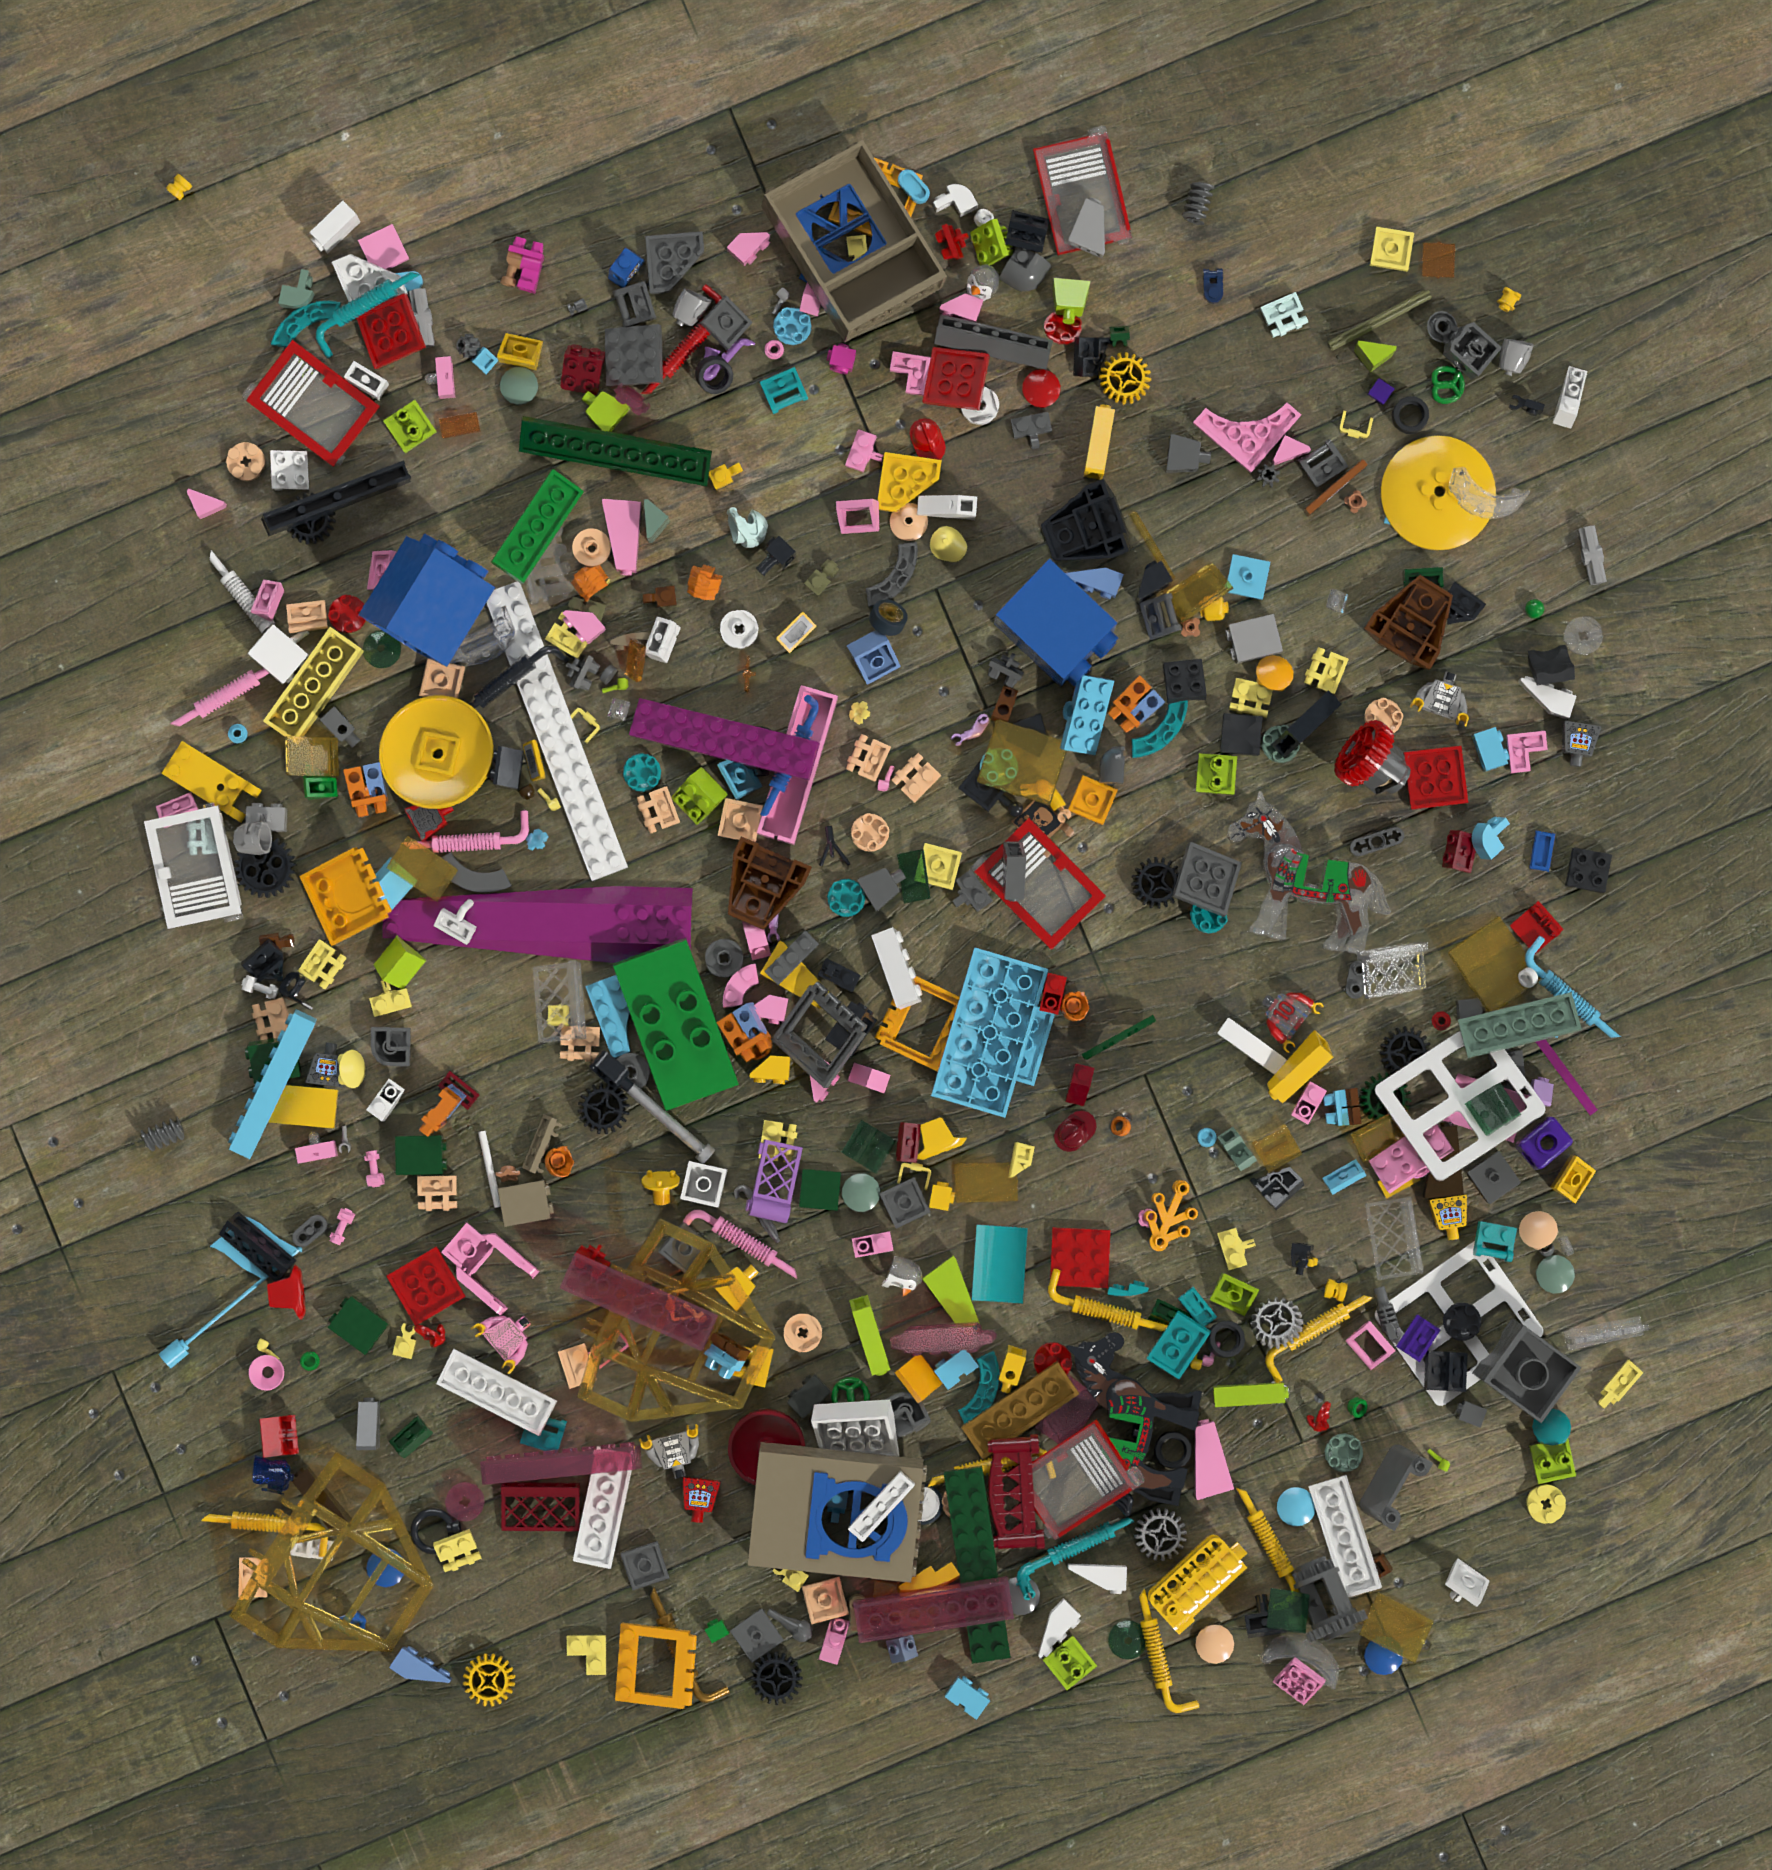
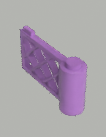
[745,1139,802,1223]

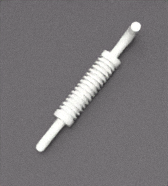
[210,550,309,643]

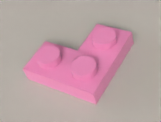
[890,351,931,396]
[1506,731,1548,774]

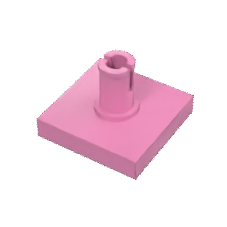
[367,550,396,591]

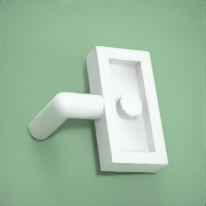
[434,899,477,945]

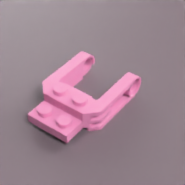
[441,1223,539,1316]

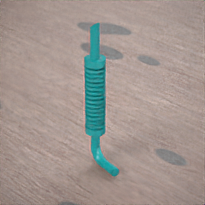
[316,272,420,359]

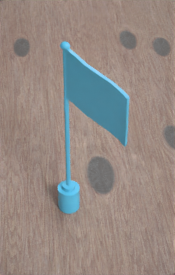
[159,1217,302,1368]

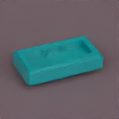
[1178,1287,1217,1327]

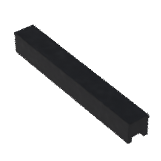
[261,460,411,537]

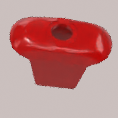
[267,1264,306,1320]

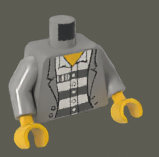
[1410,672,1469,726]
[639,1424,699,1479]

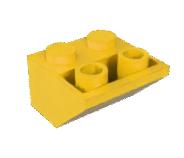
[750,1056,791,1084]

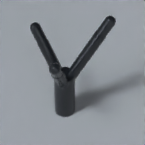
[819,826,850,866]

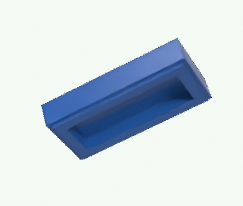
[1529,830,1555,872]

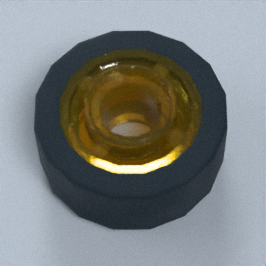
[869,599,908,636]

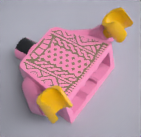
[471,1315,531,1374]

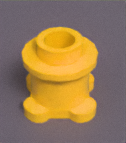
[1497,287,1521,312]

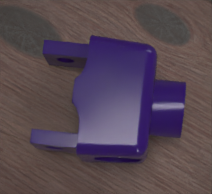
[1515,1116,1573,1170]

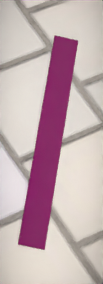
[1536,1039,1598,1116]

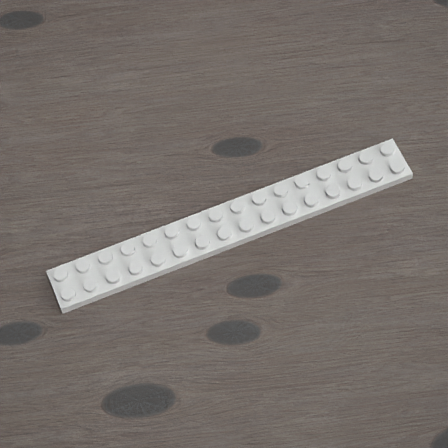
[486,581,628,881]

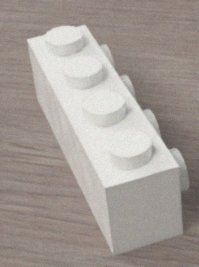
[871,927,922,1010]

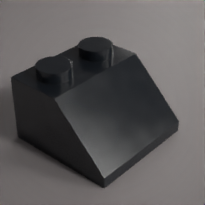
[1136,560,1173,604]

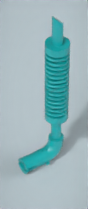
[1016,1518,1134,1600]

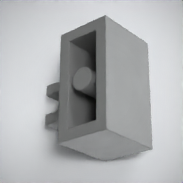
[246,803,287,832]

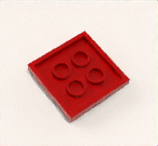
[356,293,426,369]
[922,347,990,411]
[1404,746,1469,810]
[1050,1227,1111,1288]
[386,1246,466,1326]

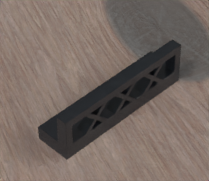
[218,1212,297,1282]

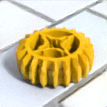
[1099,352,1151,405]
[463,1653,515,1707]

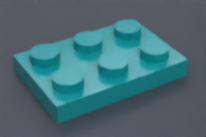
[1146,1311,1211,1379]

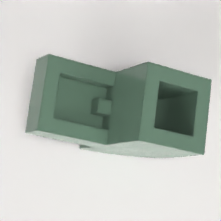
[278,269,315,310]
[1217,1127,1257,1171]

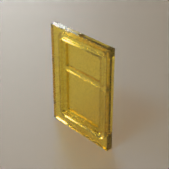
[1359,1593,1434,1663]

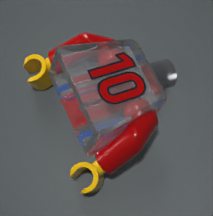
[1262,992,1324,1053]

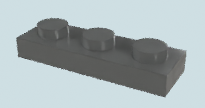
[764,930,819,985]

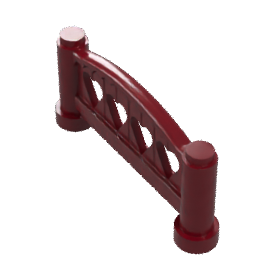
[988,1434,1045,1549]

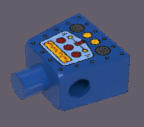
[608,248,645,288]

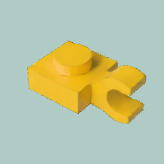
[709,463,743,490]

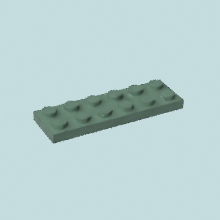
[1458,992,1582,1058]

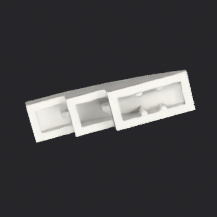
[1217,1018,1287,1075]

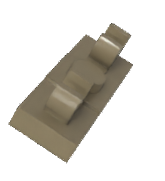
[522,1114,562,1173]

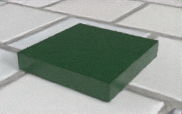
[799,1169,841,1211]

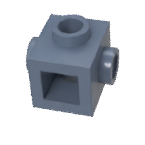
[886,1632,918,1663]

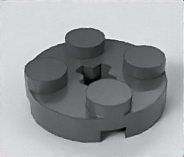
[705,939,743,977]
[617,1053,650,1090]

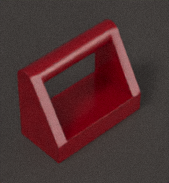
[895,1122,921,1163]

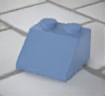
[847,630,901,685]

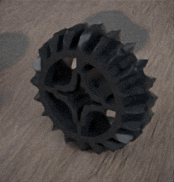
[287,493,336,545]
[1131,857,1179,909]
[1379,1026,1431,1074]
[578,1082,630,1134]
[750,1651,803,1705]

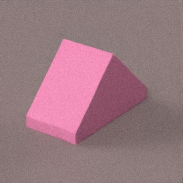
[1272,435,1311,465]
[187,489,227,519]
[848,1063,890,1093]

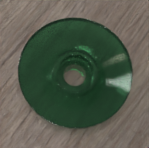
[363,630,401,668]
[1108,1620,1147,1660]

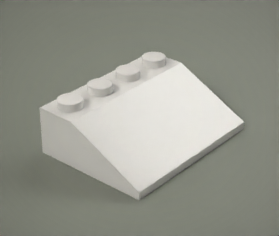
[811,1400,899,1456]

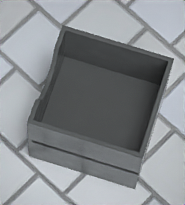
[1472,1319,1582,1423]

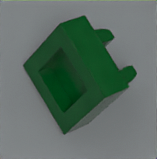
[1109,326,1130,348]

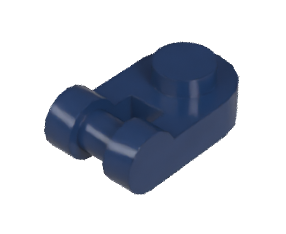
[1203,268,1223,304]

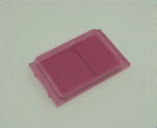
[1035,1377,1099,1444]

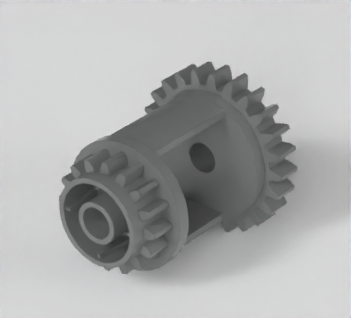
[1293,1556,1368,1642]

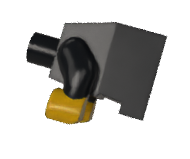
[1291,1242,1318,1275]

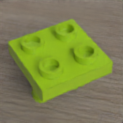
[970,219,1013,268]
[383,400,437,453]
[1196,753,1237,795]
[1529,1438,1576,1484]
[1042,1635,1097,1690]

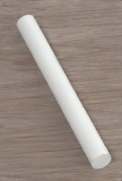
[478,1131,501,1208]

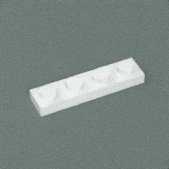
[848,1471,915,1542]

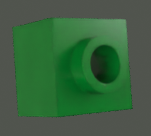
[705,1618,730,1643]

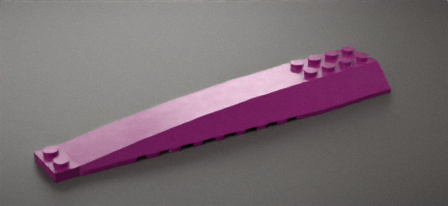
[383,886,693,963]

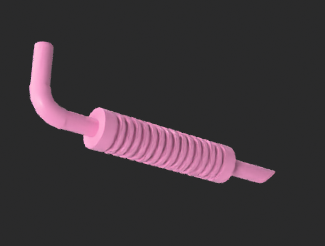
[170,668,269,726]
[402,811,529,853]
[683,1210,797,1279]

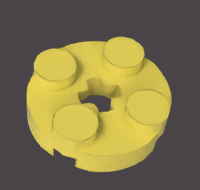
[1526,1484,1566,1524]

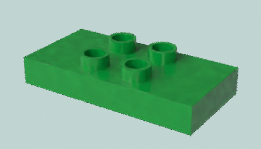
[613,937,739,1111]

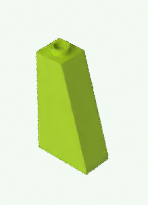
[922,1256,980,1336]
[849,1295,890,1376]
[1213,1382,1289,1407]

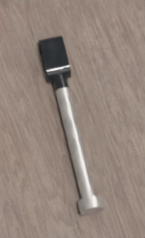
[589,1050,715,1164]

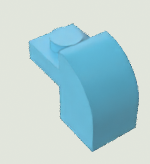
[1472,817,1510,860]

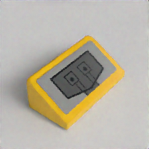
[776,612,817,653]
[523,740,546,781]

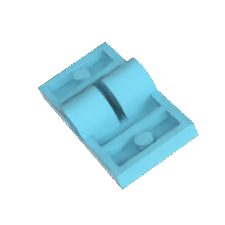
[1060,675,1114,755]

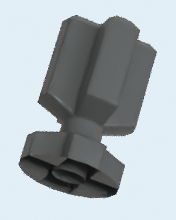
[567,298,588,316]

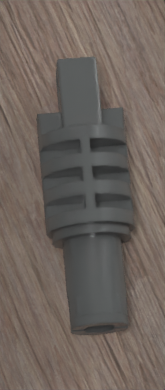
[1374,1286,1399,1340]

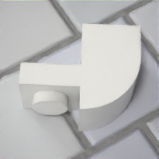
[933,184,978,217]

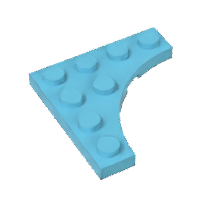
[585,975,631,1058]

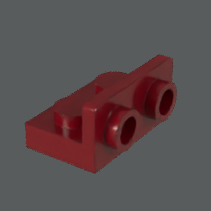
[1442,830,1476,873]

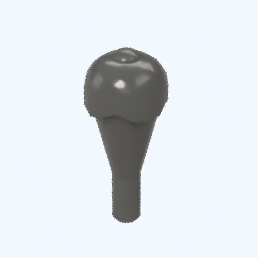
[767,1608,813,1642]

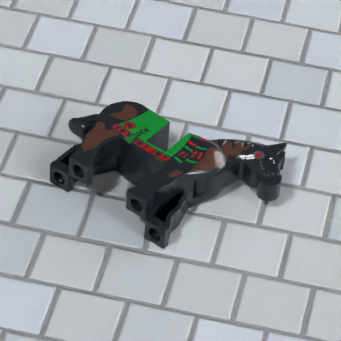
[1066,1332,1202,1516]

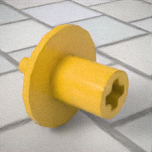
[642,1170,680,1205]

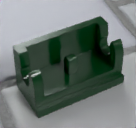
[1402,567,1444,588]

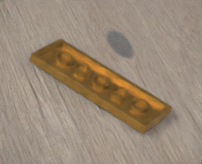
[961,1361,1079,1459]

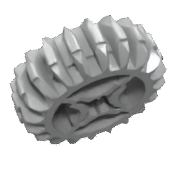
[1251,1297,1303,1350]
[1134,1508,1187,1561]

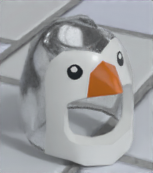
[966,264,999,301]
[882,1256,922,1296]

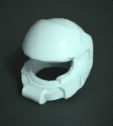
[727,507,768,548]

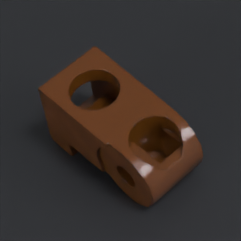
[990,685,1018,725]

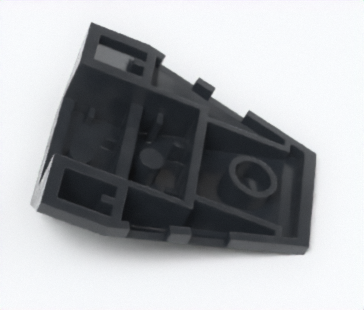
[1041,479,1130,561]

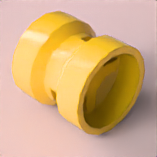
[166,174,192,200]
[1324,1279,1348,1302]

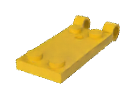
[162,741,262,823]

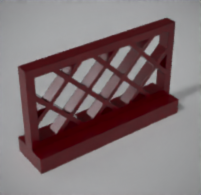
[501,1482,580,1531]

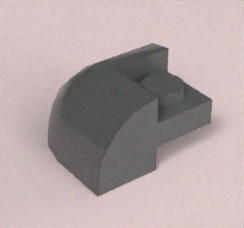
[999,247,1052,292]
[1099,746,1125,786]
[371,1027,411,1066]
[885,1392,931,1439]

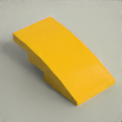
[268,1085,338,1129]

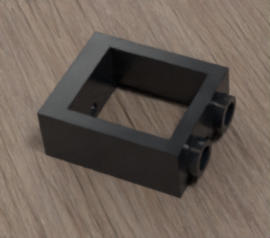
[825,1001,877,1058]

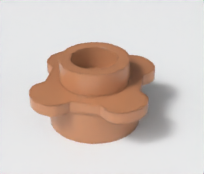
[1344,490,1367,513]
[1181,618,1200,637]

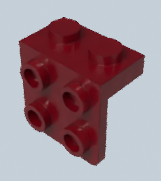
[560,344,605,395]

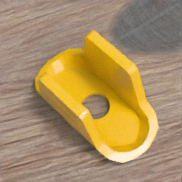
[917,1117,967,1160]

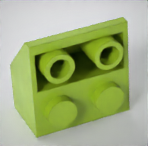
[671,767,728,825]

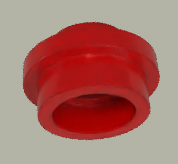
[1431,1011,1451,1031]

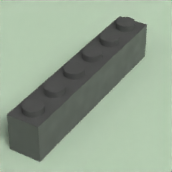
[934,315,1053,369]

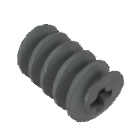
[1182,182,1215,225]
[140,1116,184,1151]

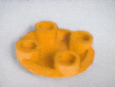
[1256,655,1294,691]

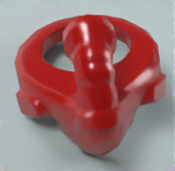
[414,1324,446,1347]
[1306,1401,1331,1432]

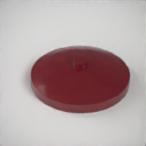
[728,1409,806,1485]

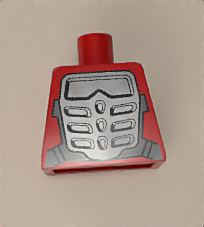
[404,805,454,842]

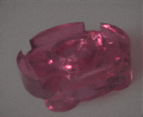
[615,384,651,416]
[445,1482,485,1521]

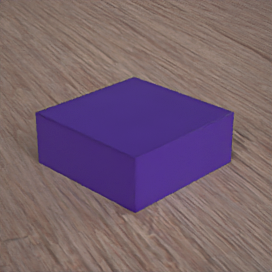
[1367,378,1394,405]

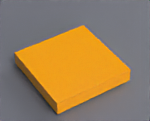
[1068,775,1118,825]
[895,1352,943,1403]

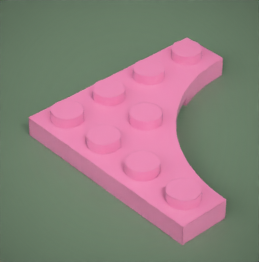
[1193,403,1301,473]

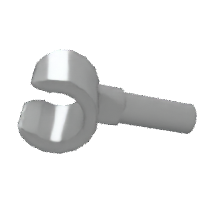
[772,288,789,315]
[339,1126,351,1153]

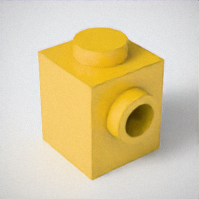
[929,1181,955,1211]

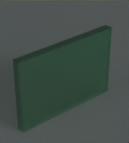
[897,849,931,904]

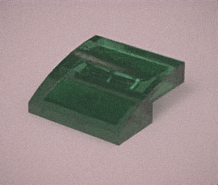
[1465,1083,1521,1136]
[841,1120,896,1174]
[1267,1588,1310,1634]

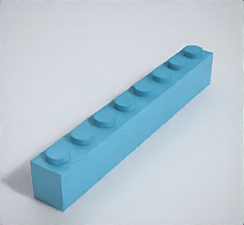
[228,1009,317,1159]

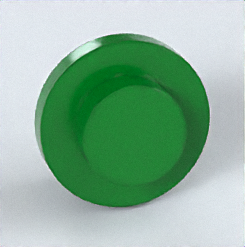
[300,1351,320,1371]

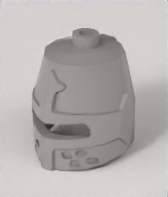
[672,288,711,326]
[1498,339,1533,376]
[233,821,272,855]

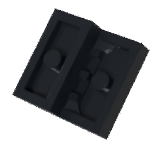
[1005,210,1049,253]
[1424,1351,1468,1392]

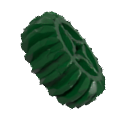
[1359,1072,1411,1125]

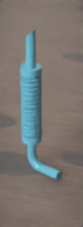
[1525,936,1621,1038]

